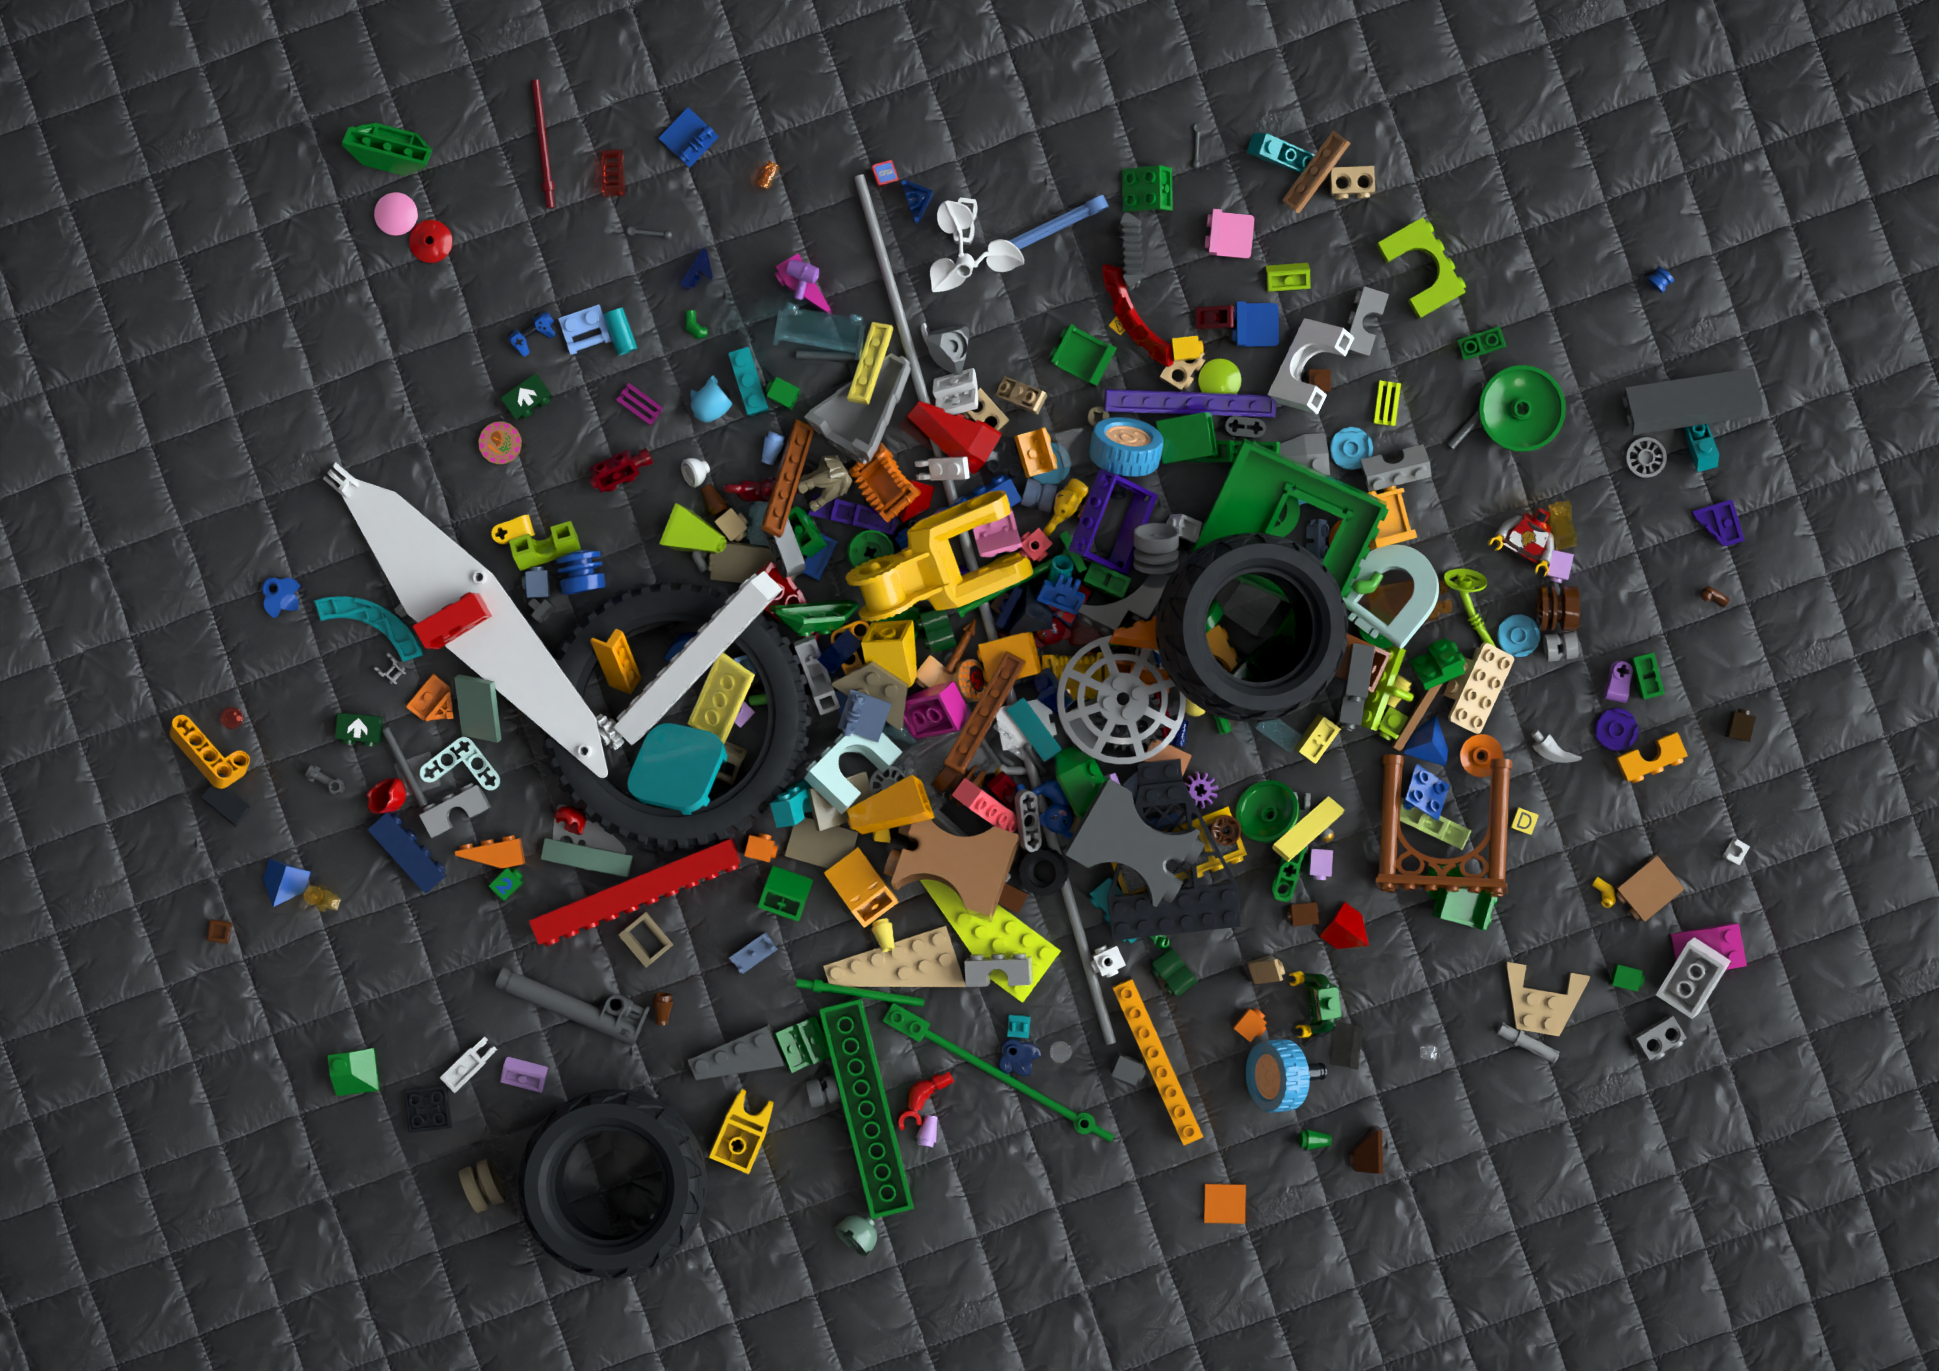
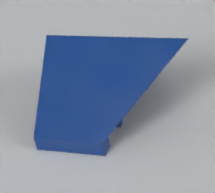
[901,180,933,225]
[1404,715,1448,766]
[263,858,311,907]

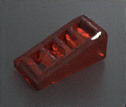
[601,149,625,197]

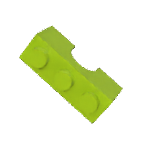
[509,521,581,571]

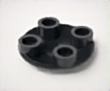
[985,437,1024,479]

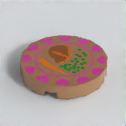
[479,422,522,464]

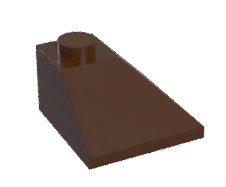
[1349,1126,1383,1174]

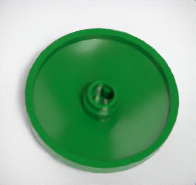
[1478,365,1566,452]

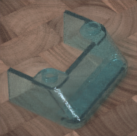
[773,303,867,360]

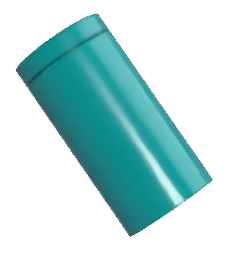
[603,308,638,356]
[1048,555,1074,583]

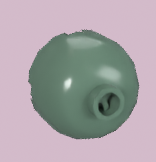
[835,1215,877,1257]

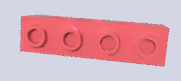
[952,778,1018,833]

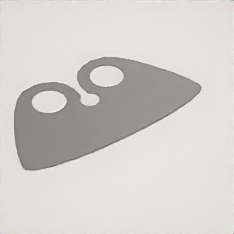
[553,804,626,870]

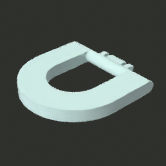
[1343,545,1439,649]

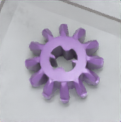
[1184,772,1218,808]

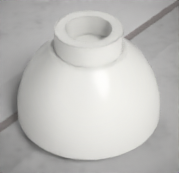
[681,458,710,488]

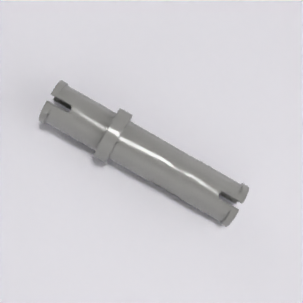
[1496,1022,1560,1064]

